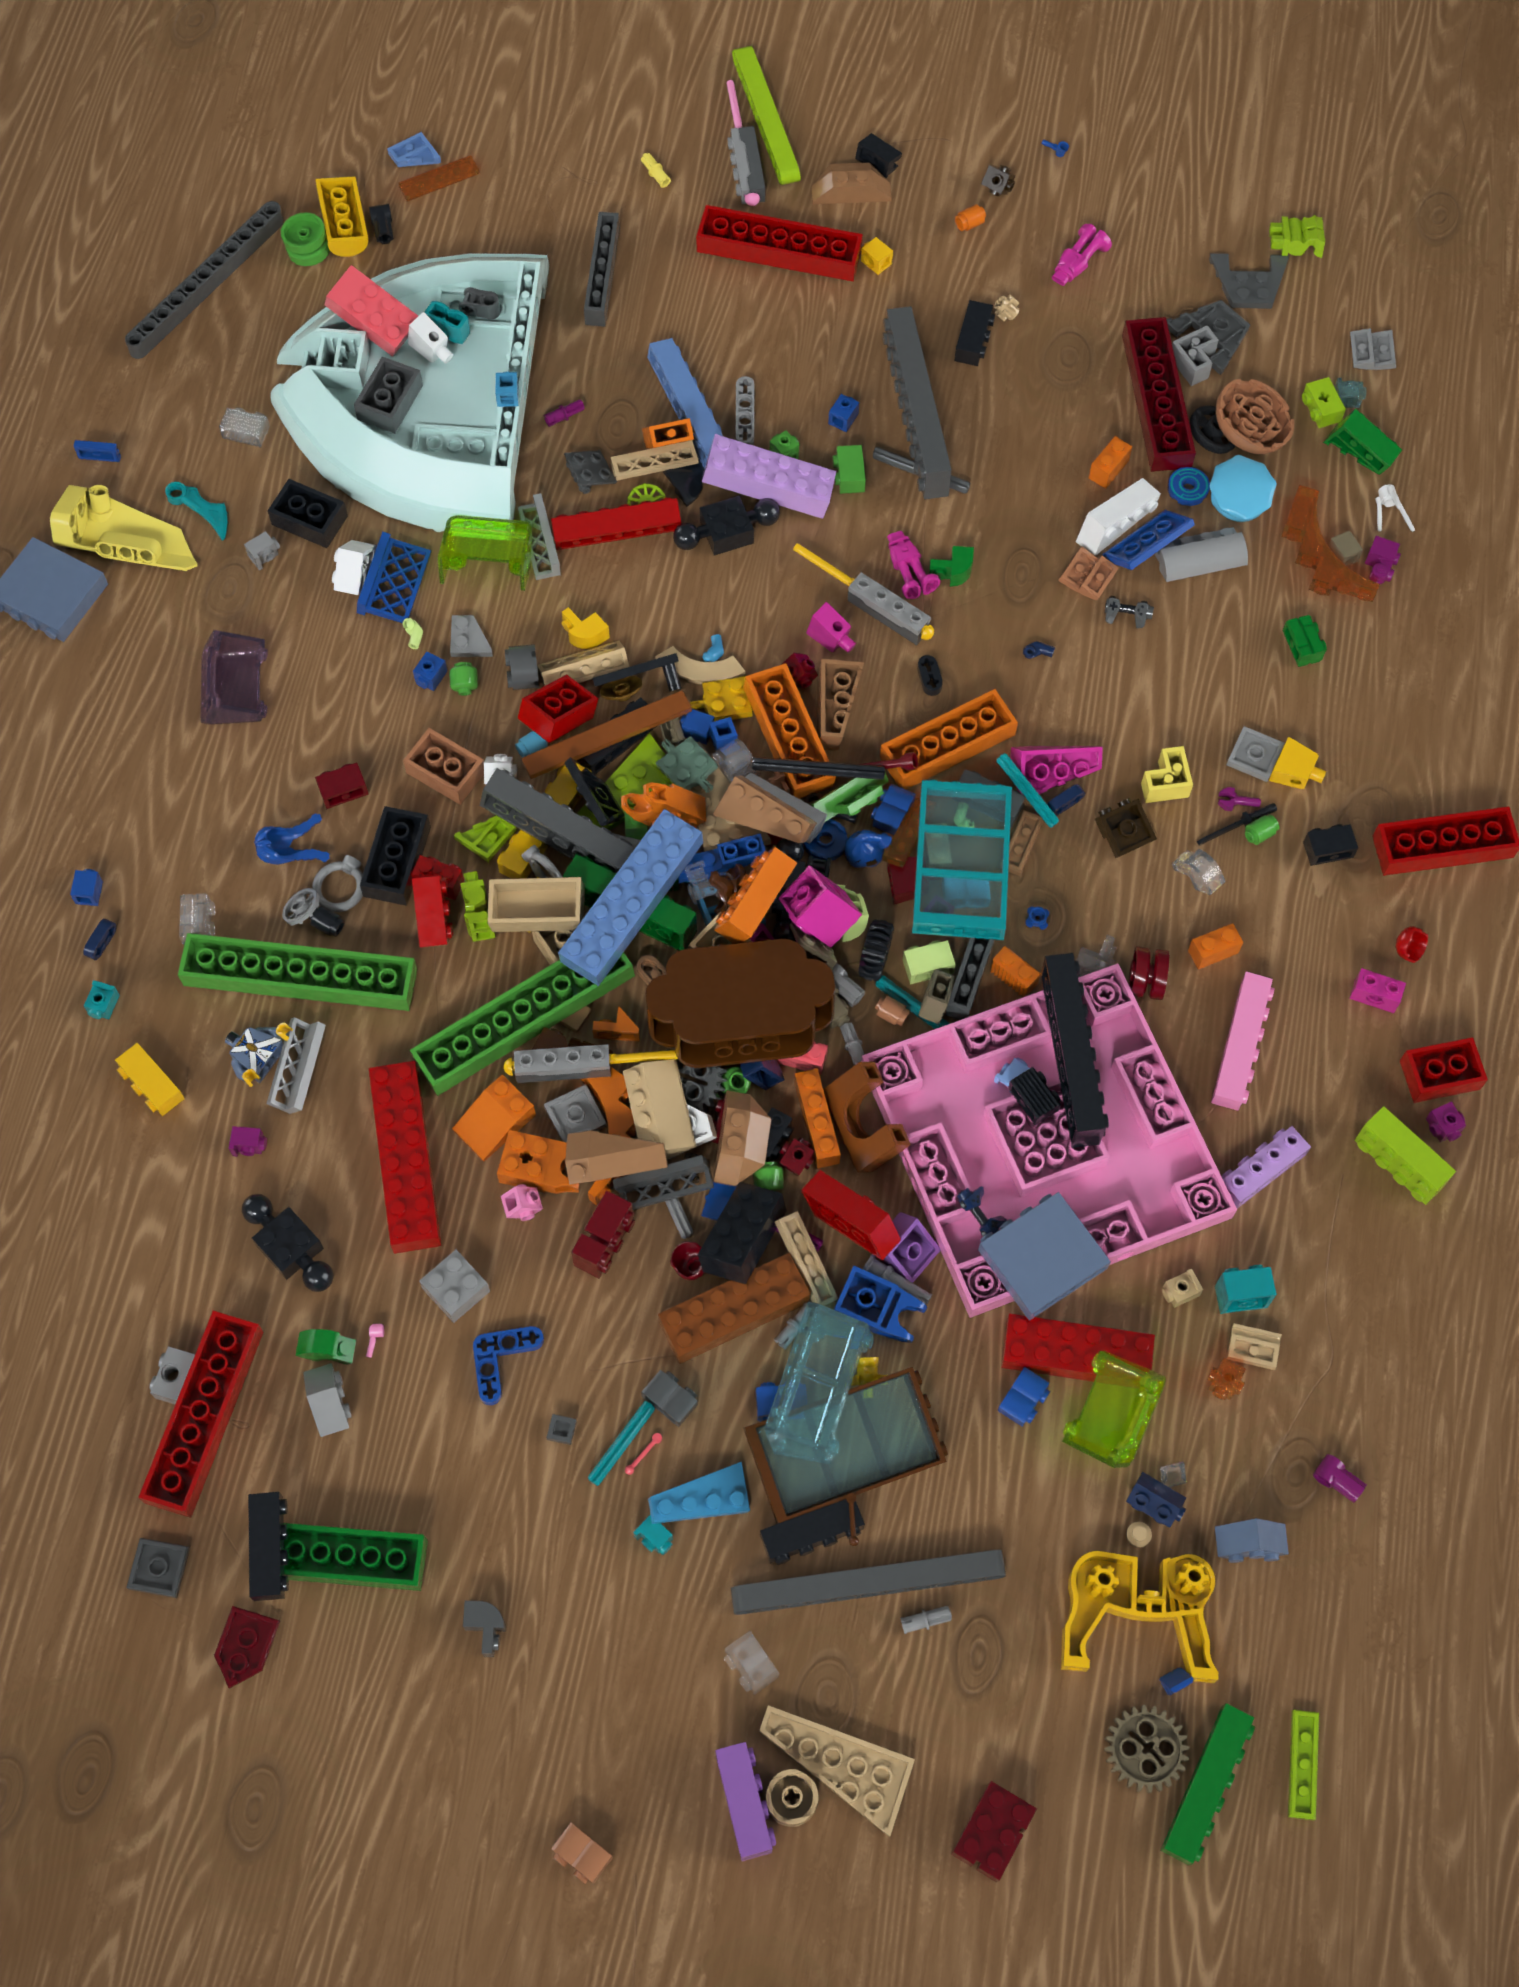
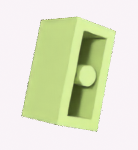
[903,940,956,984]

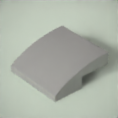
[1350,328,1396,370]

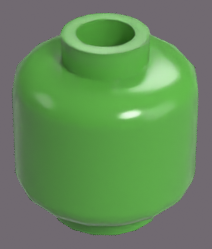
[449,662,479,696]
[721,1067,751,1095]
[753,1162,784,1191]

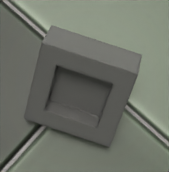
[546,1414,577,1445]

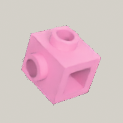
[501,1184,543,1221]

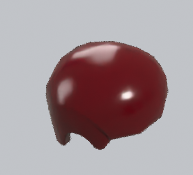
[670,1241,705,1281]

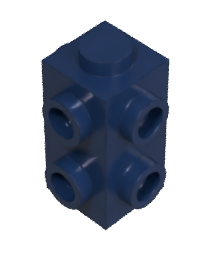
[1126,1472,1186,1528]

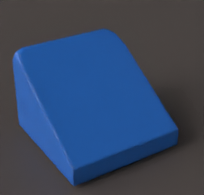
[1159,1667,1194,1696]

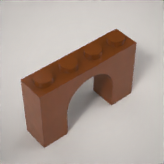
[823,1062,911,1172]

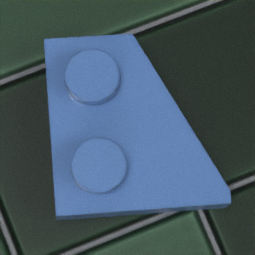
[387,132,441,167]

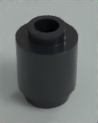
[309,906,345,937]

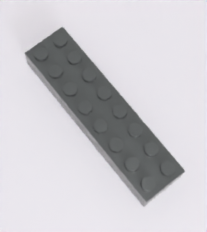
[480,768,635,874]

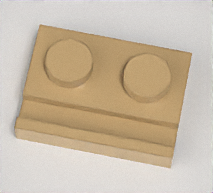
[1226,1323,1282,1370]

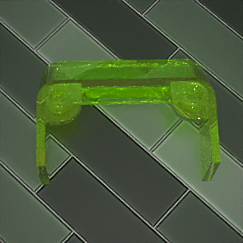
[438,515,532,591]

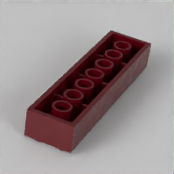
[1122,317,1196,472]

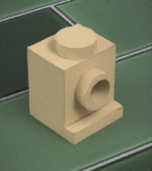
[1162,1269,1203,1308]

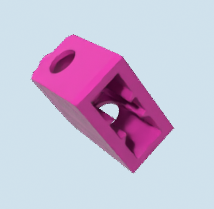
[806,602,856,653]

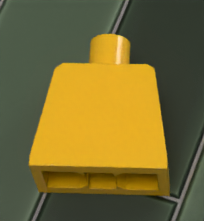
[1269,737,1327,789]

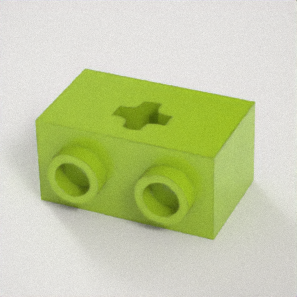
[1302,377,1346,428]

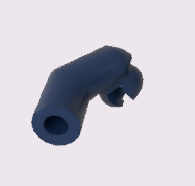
[1023,641,1055,659]

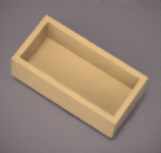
[488,877,585,932]

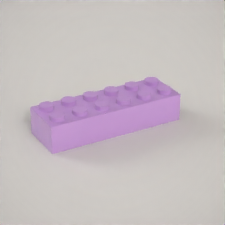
[702,434,836,519]

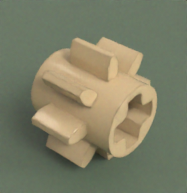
[994,294,1019,322]

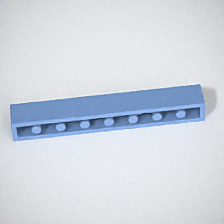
[647,338,723,469]

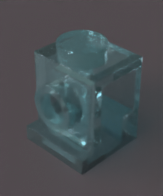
[1335,378,1367,408]

